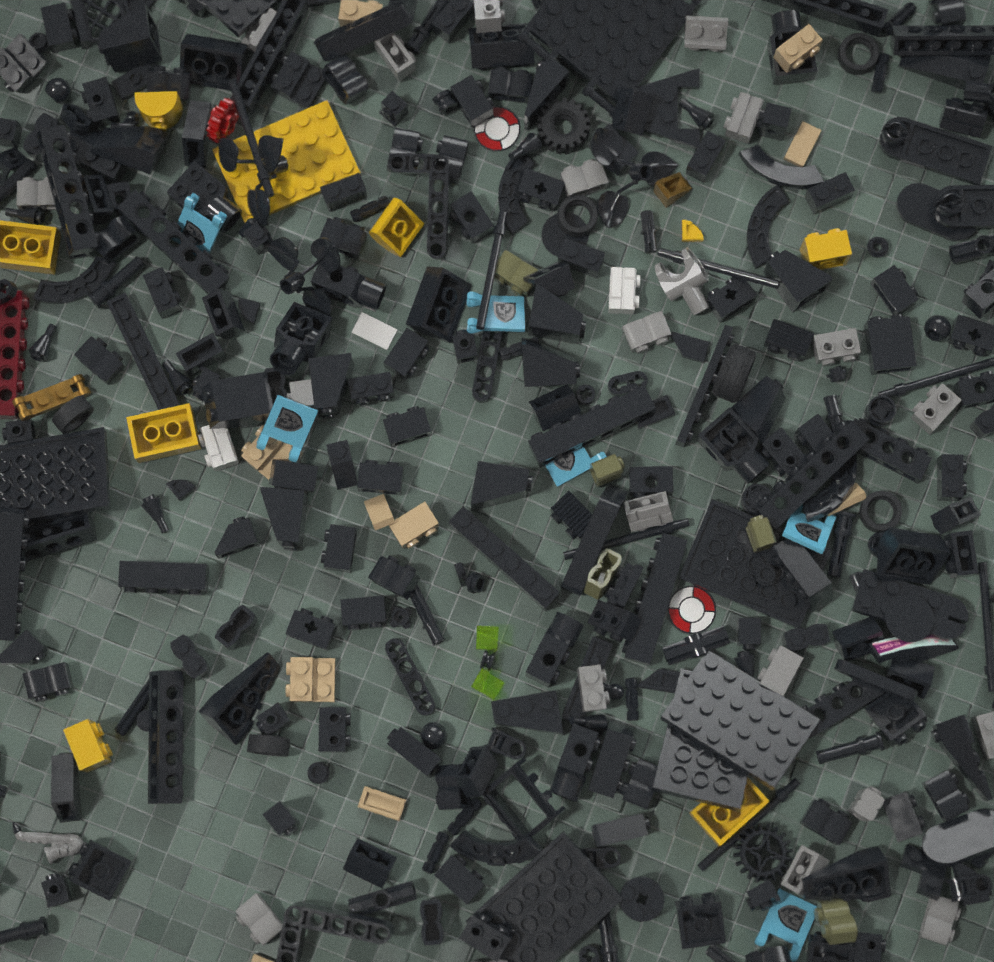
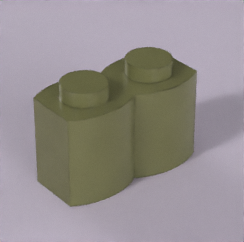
[494,250,538,297]
[589,454,625,487]
[745,515,777,553]
[584,548,622,600]
[814,899,858,945]

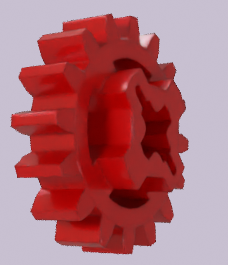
[206,98,238,143]

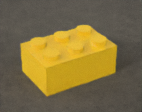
[0,220,61,275]
[126,403,201,463]
[689,777,769,846]

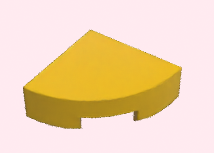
[682,220,704,242]

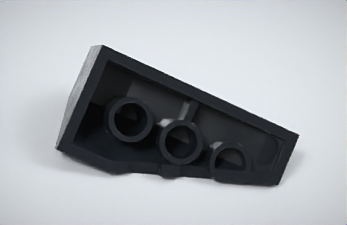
[198,652,280,745]
[931,714,993,801]

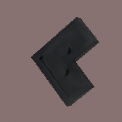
[900,844,947,901]

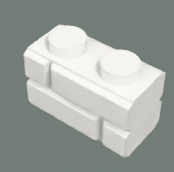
[608,267,640,315]
[198,425,239,471]

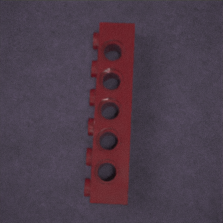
[0,290,30,420]

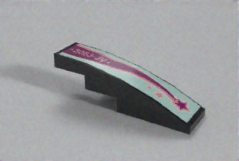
[869,636,959,664]

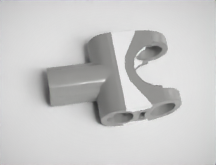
[655,247,710,315]

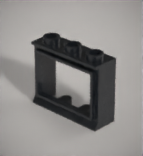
[482,757,566,839]

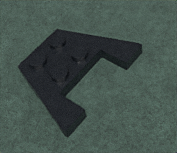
[637,69,700,149]

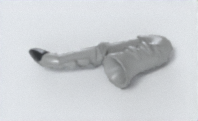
[12,822,83,865]

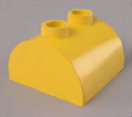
[135,91,183,132]
[369,198,425,257]

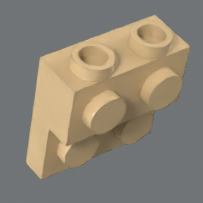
[241,425,303,480]
[286,657,336,702]

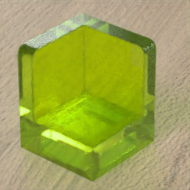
[476,626,499,651]
[471,668,504,701]

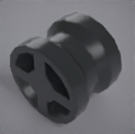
[432,89,458,115]

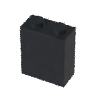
[864,314,917,375]

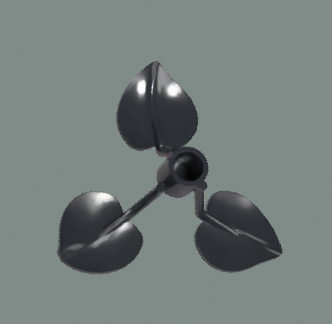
[591,128,678,228]
[218,135,288,226]
[264,237,341,316]

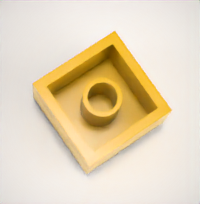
[800,228,852,270]
[63,719,113,772]

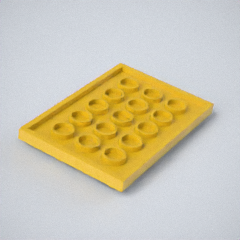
[212,100,361,223]

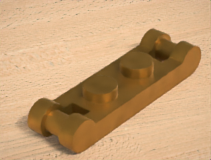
[12,374,91,421]

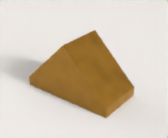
[653,172,692,208]

